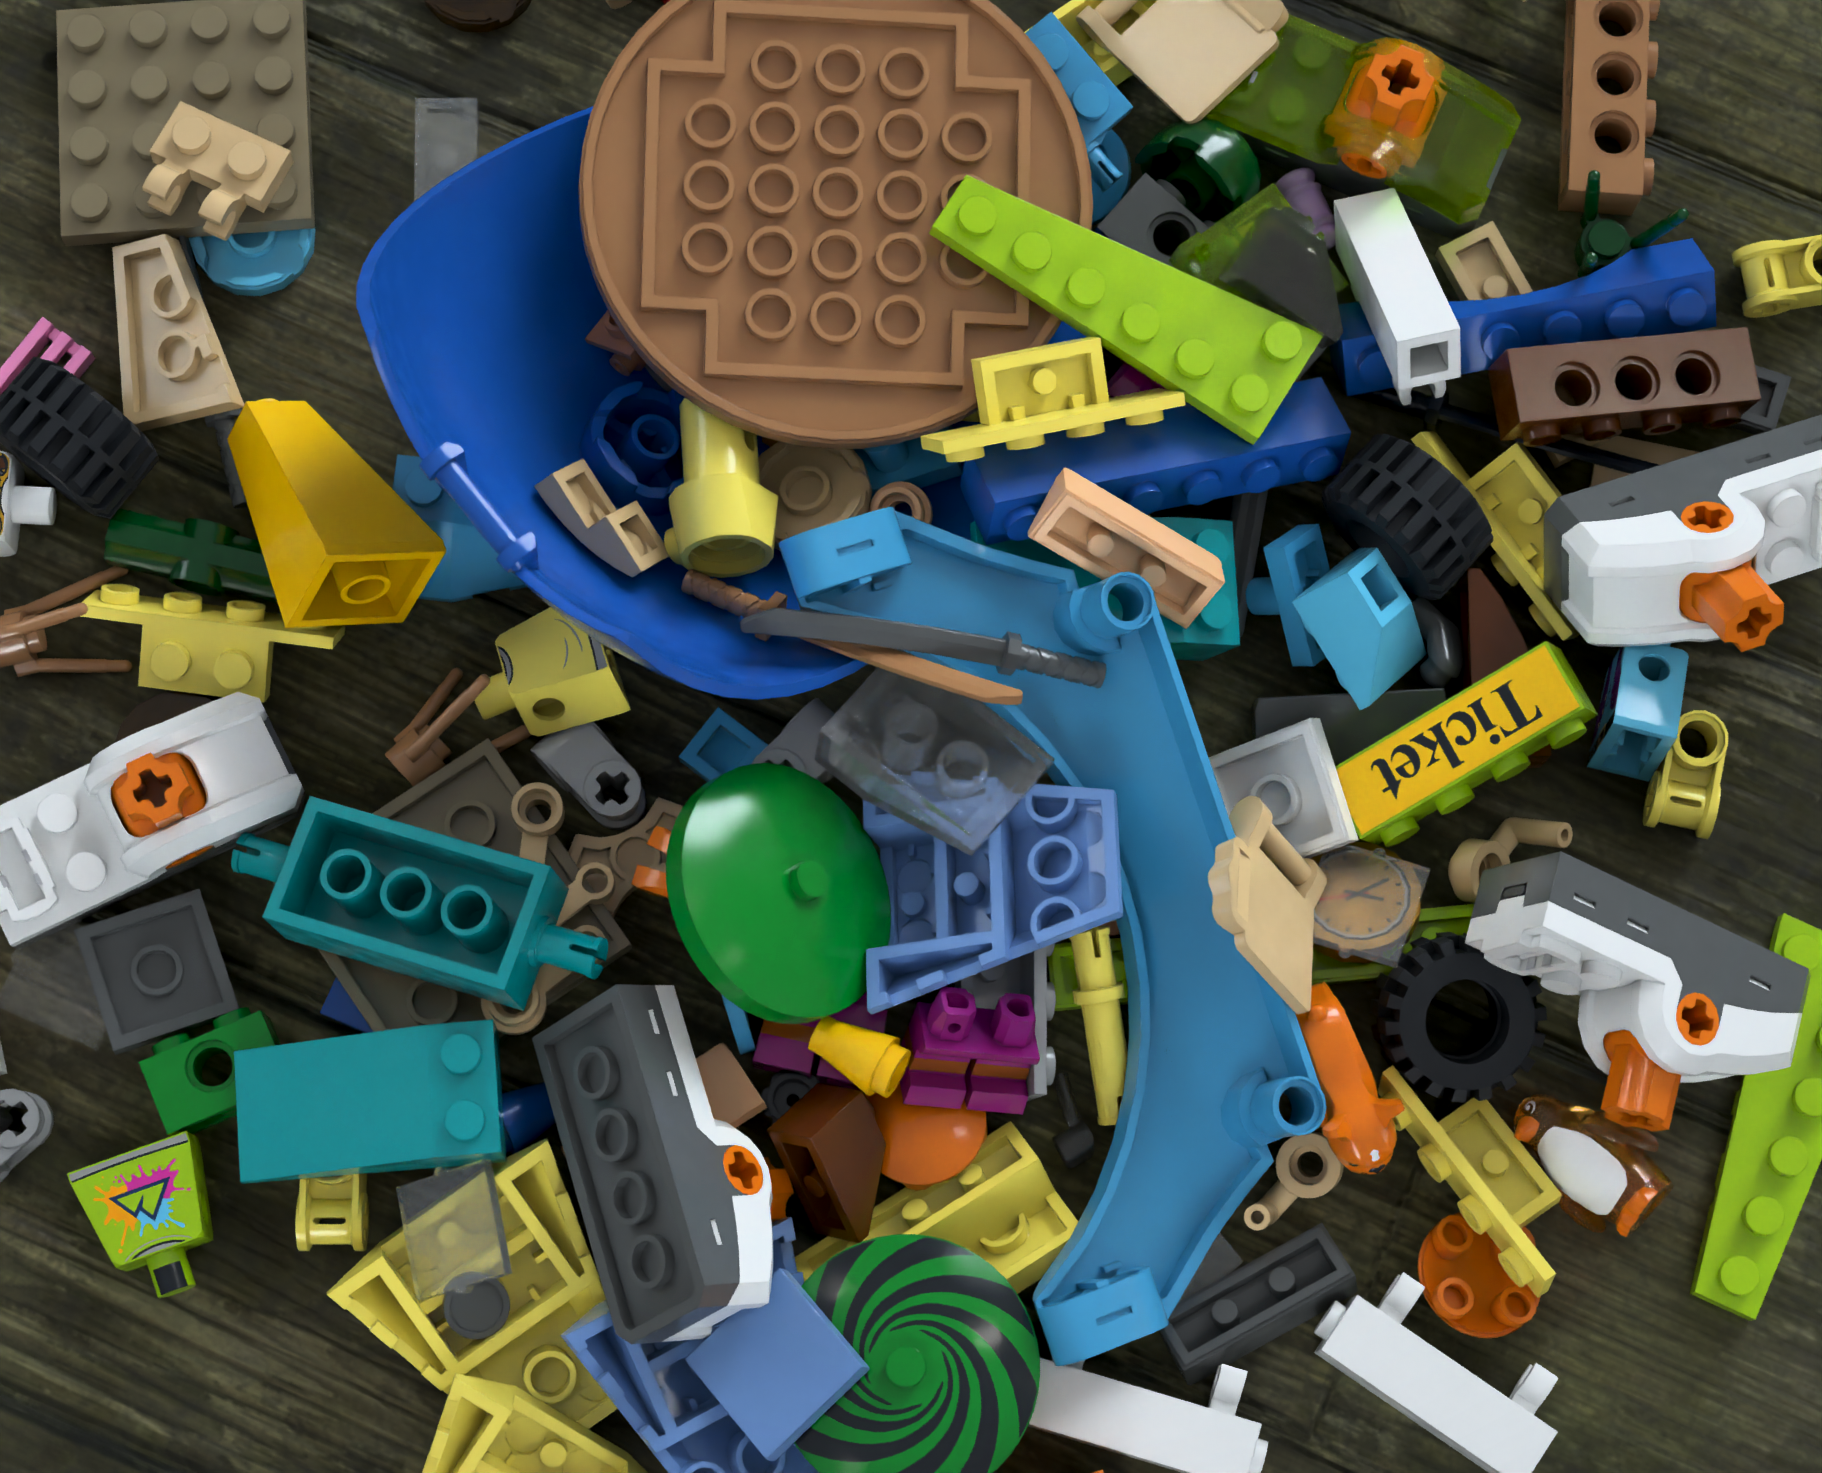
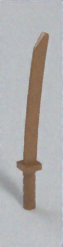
[681,569,1023,705]

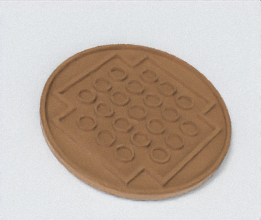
[578,0,1093,449]

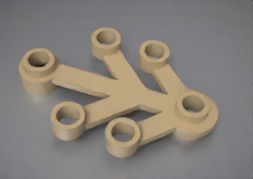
[481,782,615,1035]

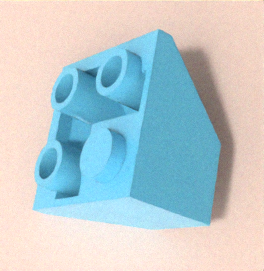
[1292,548,1427,710]

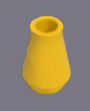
[808,1016,911,1098]

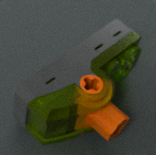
[1205,14,1521,239]

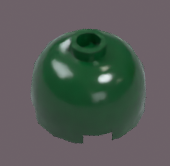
[1135,117,1261,236]

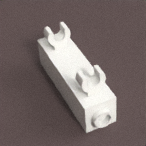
[1334,188,1461,405]
[1314,1272,1558,1473]
[1028,1358,1268,1473]

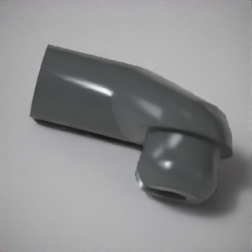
[1412,596,1465,688]

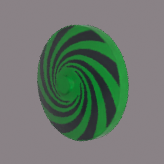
[794,1234,1040,1473]

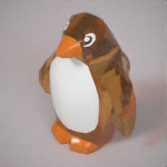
[1514,1094,1674,1237]

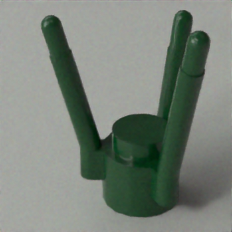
[1574,170,1689,278]

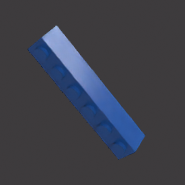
[960,377,1351,545]

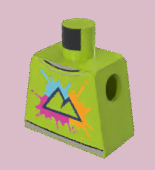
[67,1131,213,1298]

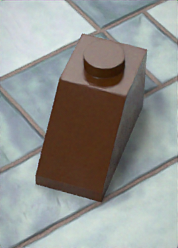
[767,1083,886,1243]

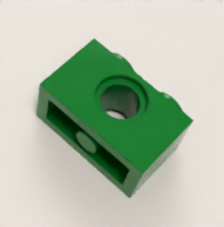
[138,1007,281,1136]

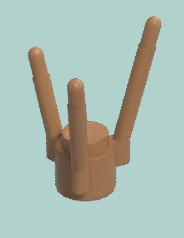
[0,566,132,677]
[385,667,531,786]

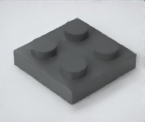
[74,889,239,1055]

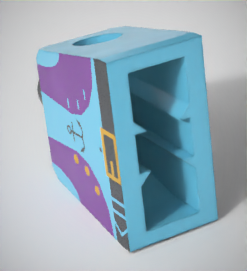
[1587,643,1689,782]

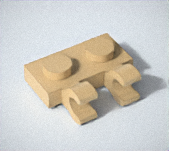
[142,101,294,241]

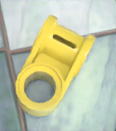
[1732,235,1822,318]
[1642,710,1728,839]
[295,1173,369,1251]

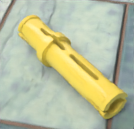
[1069,926,1128,1126]

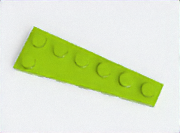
[929,175,1323,445]
[1690,913,1822,1321]

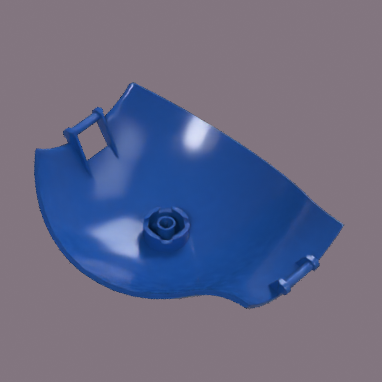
[356,106,1086,700]

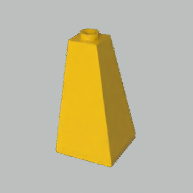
[227,398,446,628]

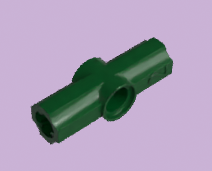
[104,509,278,604]

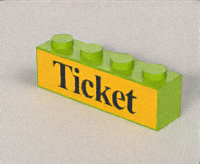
[1335,641,1598,847]

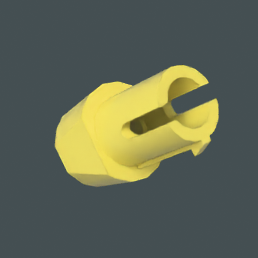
[664,398,778,578]

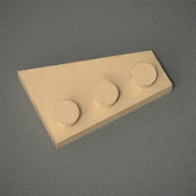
[112,234,244,431]

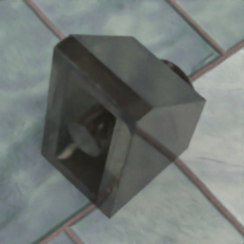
[1218,206,1343,349]

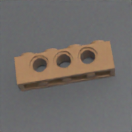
[1558,0,1660,216]

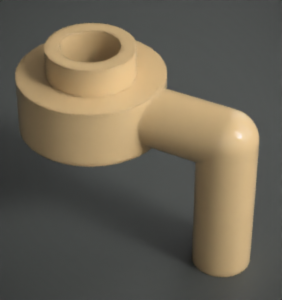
[1448,817,1573,903]
[1244,1131,1344,1231]

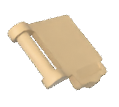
[1076,0,1289,124]
[1207,796,1327,1015]

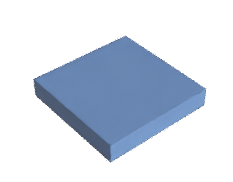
[685,1268,870,1461]

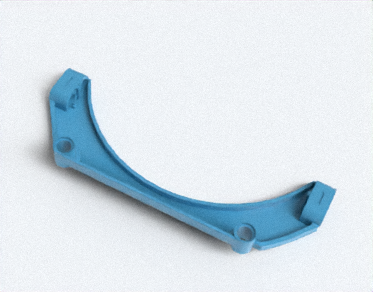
[778,507,1327,1366]

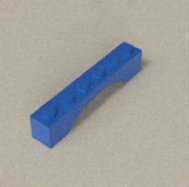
[1326,238,1717,396]

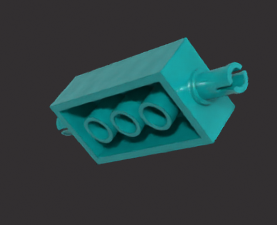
[231,796,608,1011]

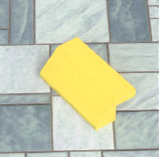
[795,1121,1079,1294]

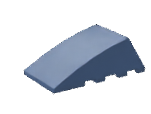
[862,770,1123,1015]
[560,1217,819,1473]

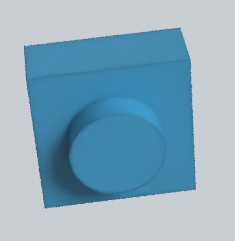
[679,707,768,782]

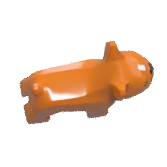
[1295,982,1405,1175]

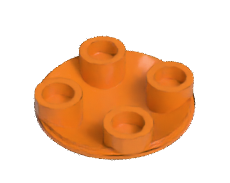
[864,1083,988,1191]
[1417,1213,1541,1338]

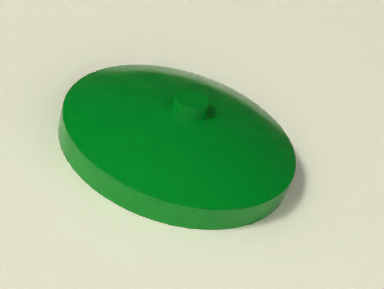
[666,763,891,1024]

